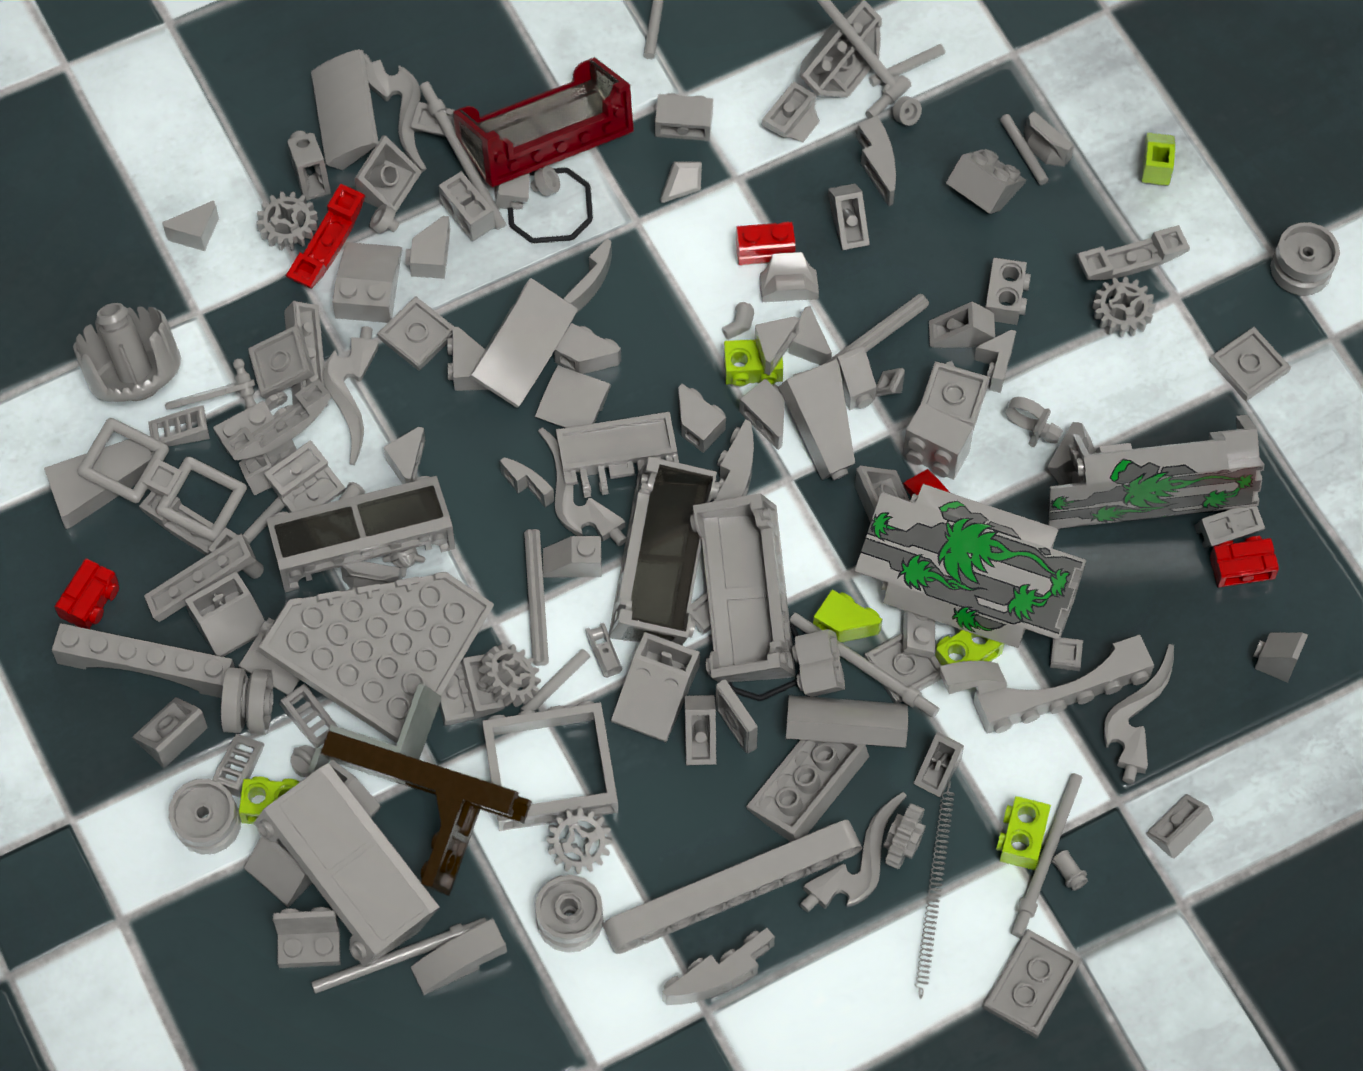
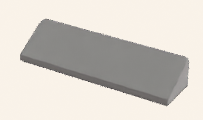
[284,301,328,407]

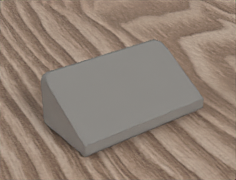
[1146,794,1213,859]

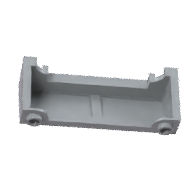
[690,493,796,682]
[254,763,439,968]

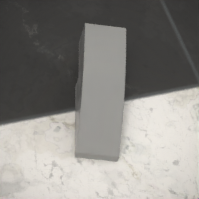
[857,115,896,206]
[411,918,507,995]

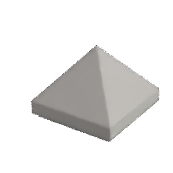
[876,368,905,397]

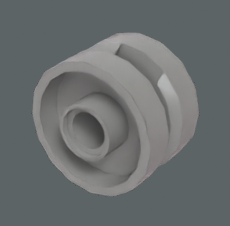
[1270,223,1340,295]
[221,667,273,735]
[169,779,241,854]
[535,875,603,953]

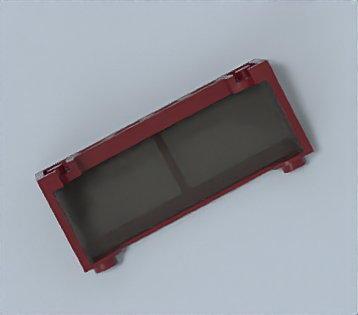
[453,57,634,187]

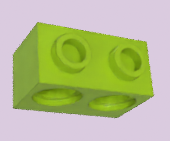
[724,340,783,386]
[935,629,1004,666]
[239,776,300,824]
[996,796,1051,870]

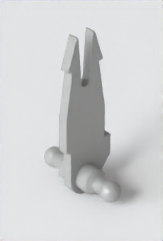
[165,359,256,410]

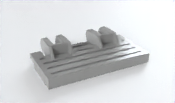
[556,412,679,498]

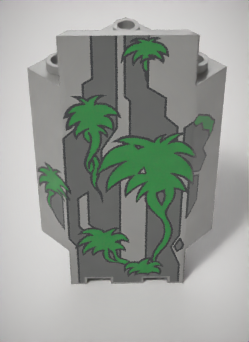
[1048,415,1265,529]
[855,484,1086,648]

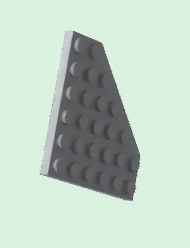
[256,572,494,743]

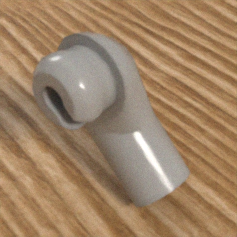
[722,302,754,340]

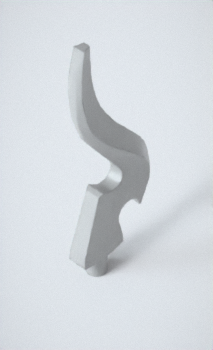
[364,54,426,172]
[323,326,379,466]
[538,428,626,546]
[1104,644,1174,784]
[800,792,907,913]

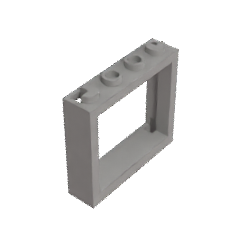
[482,701,618,831]

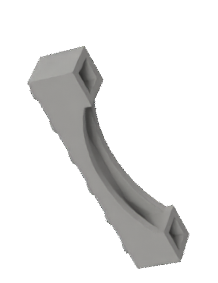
[52,623,235,698]
[973,634,1154,734]

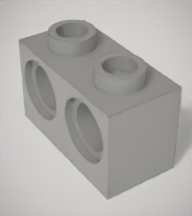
[438,171,495,241]
[985,258,1031,325]

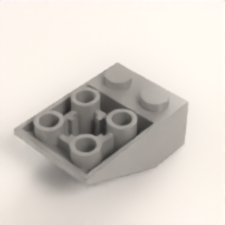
[611,632,700,743]

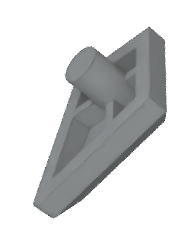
[660,162,702,203]

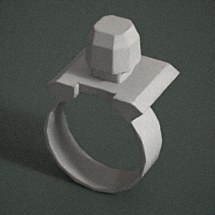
[1006,397,1063,447]

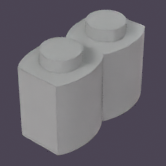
[792,629,845,697]

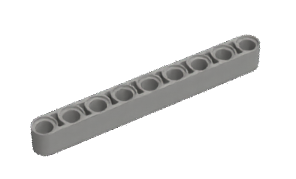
[603,820,862,954]

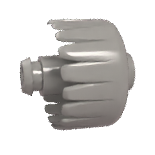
[73,303,181,402]

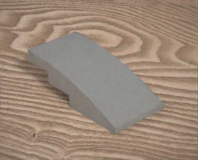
[470,278,578,408]

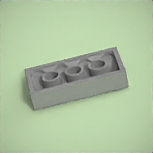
[311,49,378,170]
[786,695,908,748]
[746,740,869,842]

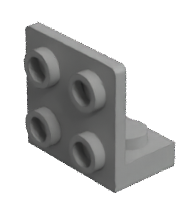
[273,907,341,968]

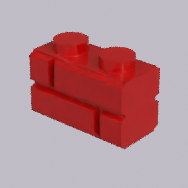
[736,222,795,265]
[1210,536,1279,588]
[54,559,119,629]

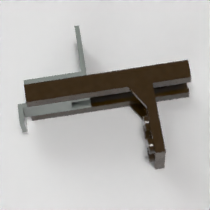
[308,683,532,896]

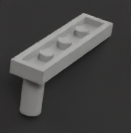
[144,534,264,622]

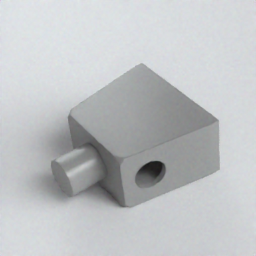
[287,131,331,201]

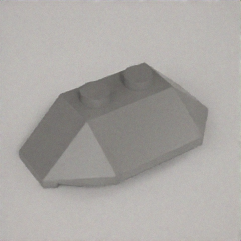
[799,0,882,98]

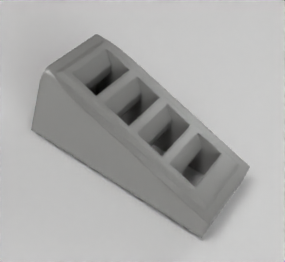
[148,405,210,447]
[279,683,338,748]
[212,734,265,798]

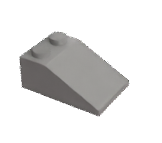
[333,242,402,323]

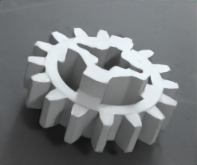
[257,191,318,250]
[1093,277,1155,337]
[478,643,541,707]
[884,803,926,869]
[546,806,613,874]

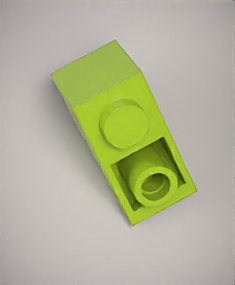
[1142,132,1176,186]
[813,589,883,642]

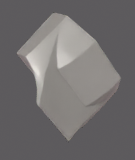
[762,81,820,142]
[1024,111,1074,166]
[760,252,819,302]
[1048,422,1096,485]
[341,561,402,588]

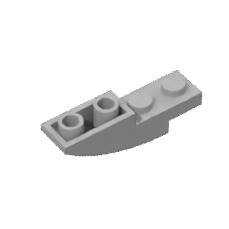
[713,419,754,502]
[662,928,775,1005]

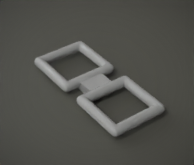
[77,418,247,542]

